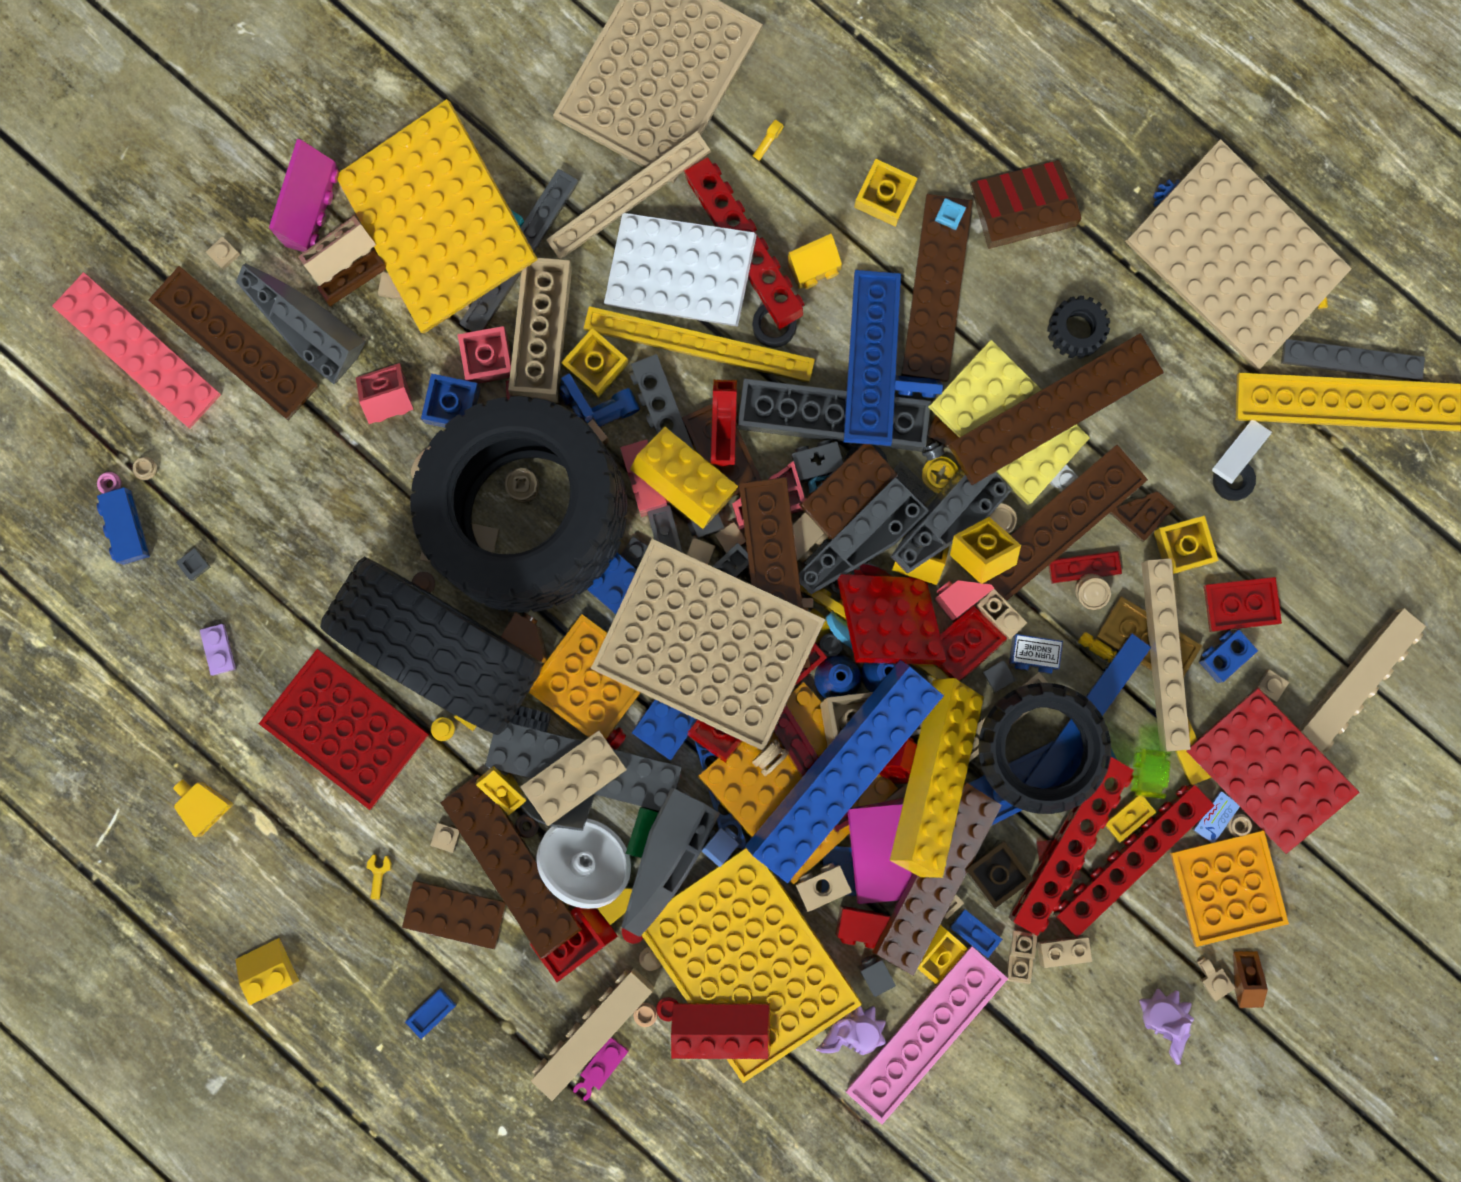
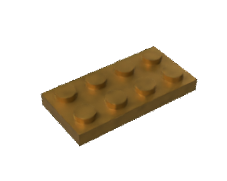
[1096,596,1202,678]

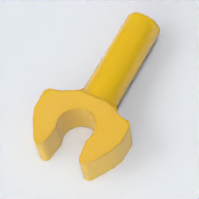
[752,119,784,161]
[366,854,392,900]

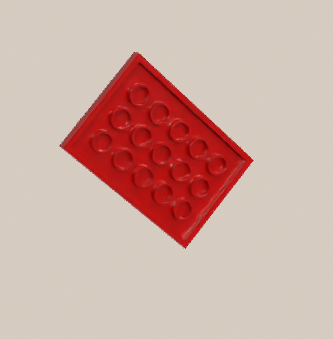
[258,649,430,810]
[1186,687,1360,854]

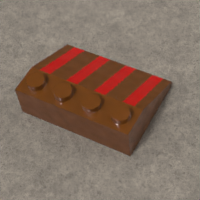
[970,160,1082,249]

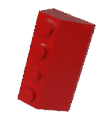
[671,1003,771,1059]

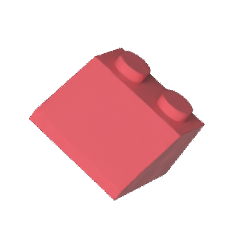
[356,363,414,424]
[935,580,994,621]

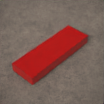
[1048,551,1122,584]

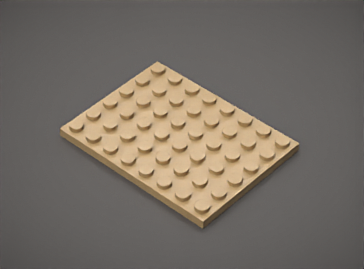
[553,0,763,184]
[1125,139,1352,370]
[591,539,825,751]

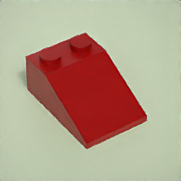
[530,907,618,982]

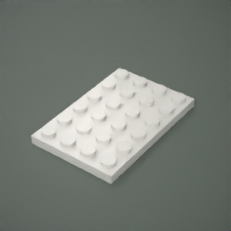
[604,213,757,327]

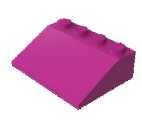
[269,139,340,252]
[848,798,913,904]

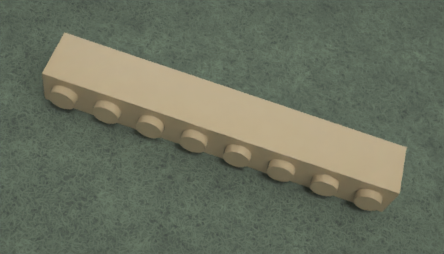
[1141,559,1191,751]
[1298,608,1426,752]

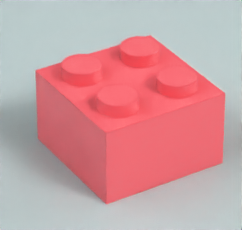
[457,326,512,384]

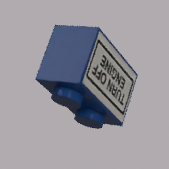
[1009,634,1063,674]

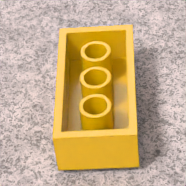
[630,427,738,529]

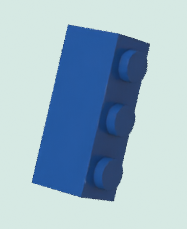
[96,487,150,565]

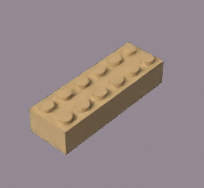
[508,258,572,403]
[531,967,654,1101]

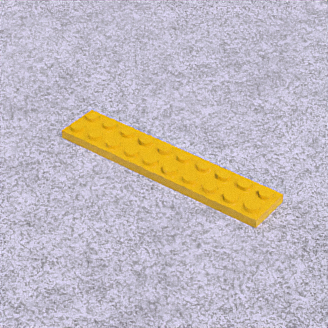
[1236,373,1461,432]

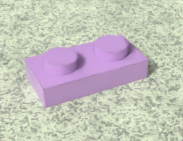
[200,624,236,676]

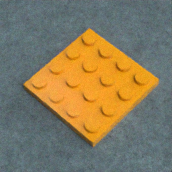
[529,614,641,739]
[1170,830,1289,947]

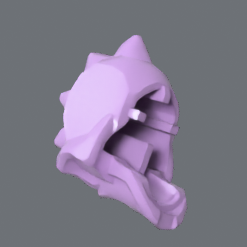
[1139,989,1194,1065]
[816,1006,886,1055]

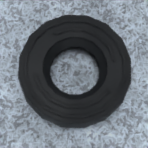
[1213,464,1256,501]

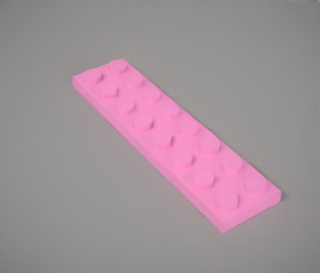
[845,946,1008,1124]

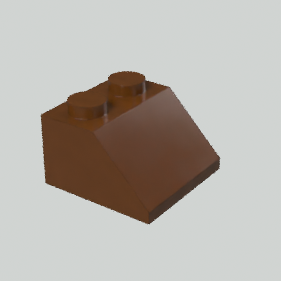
[501,612,548,664]

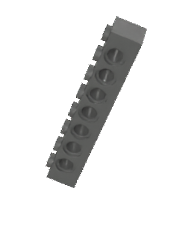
[629,354,724,540]

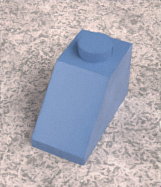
[702,827,739,867]

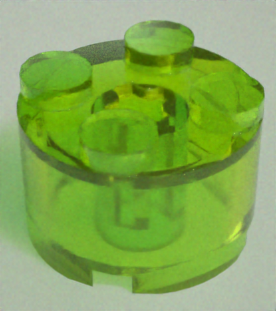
[1130,748,1170,799]

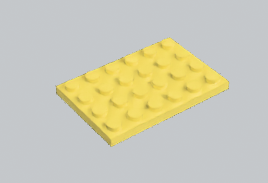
[928,340,1090,505]

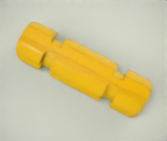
[1078,632,1117,663]

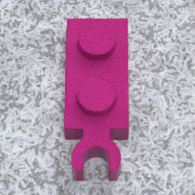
[573,1037,629,1101]

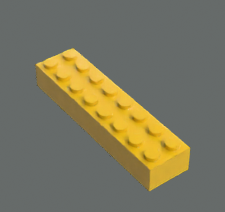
[890,678,984,878]

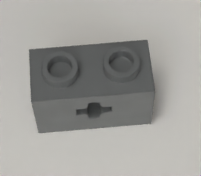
[791,440,843,483]
[713,543,749,578]
[858,954,896,997]

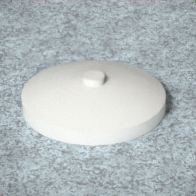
[537,818,631,909]

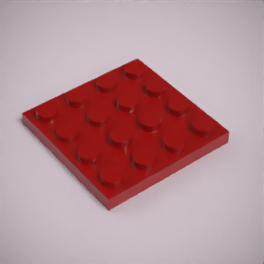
[837,574,946,665]

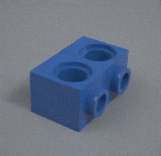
[1199,630,1258,683]

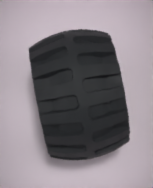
[979,683,1111,814]

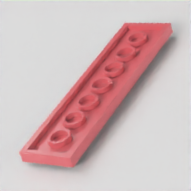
[52,272,221,429]

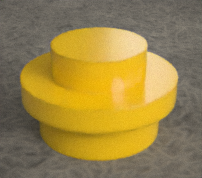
[431,717,455,741]

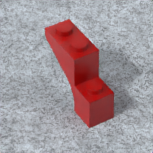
[711,379,737,466]

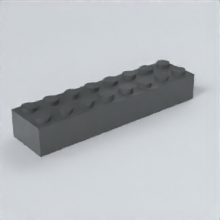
[738,379,931,452]
[485,723,682,811]

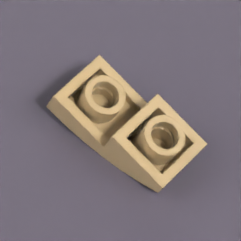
[1006,931,1037,984]

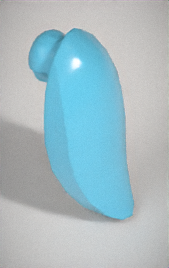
[826,611,853,652]

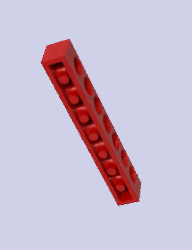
[684,157,805,330]
[1008,757,1134,936]
[1053,784,1215,937]

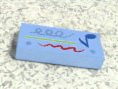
[1192,791,1240,843]

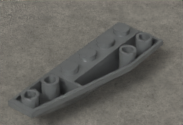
[236,263,366,384]
[891,468,1013,573]
[799,477,929,595]
[621,788,720,937]

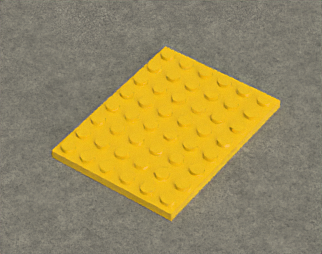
[337,99,538,333]
[642,848,862,1083]

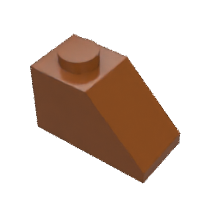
[1233,951,1268,1008]

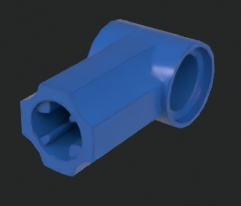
[591,388,640,427]

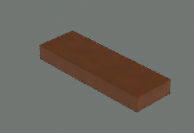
[317,249,386,306]

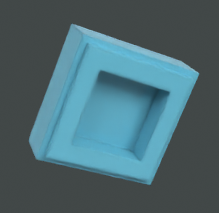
[935,198,966,230]

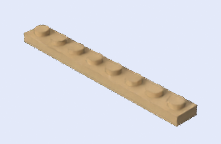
[546,131,711,260]

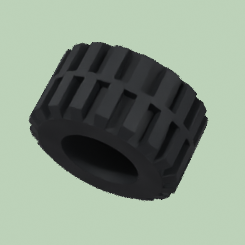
[1047,295,1110,359]

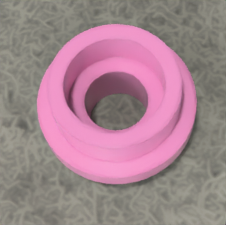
[97,472,121,494]

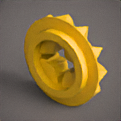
[921,456,959,493]

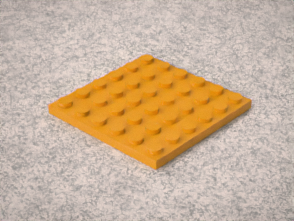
[698,682,898,885]

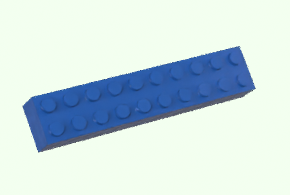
[745,660,944,883]

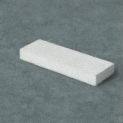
[1212,420,1272,484]

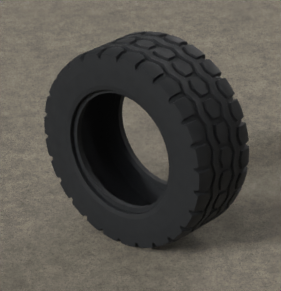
[410,396,628,613]
[320,556,542,735]

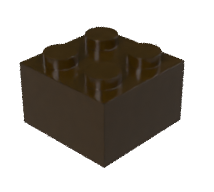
[966,840,1033,909]

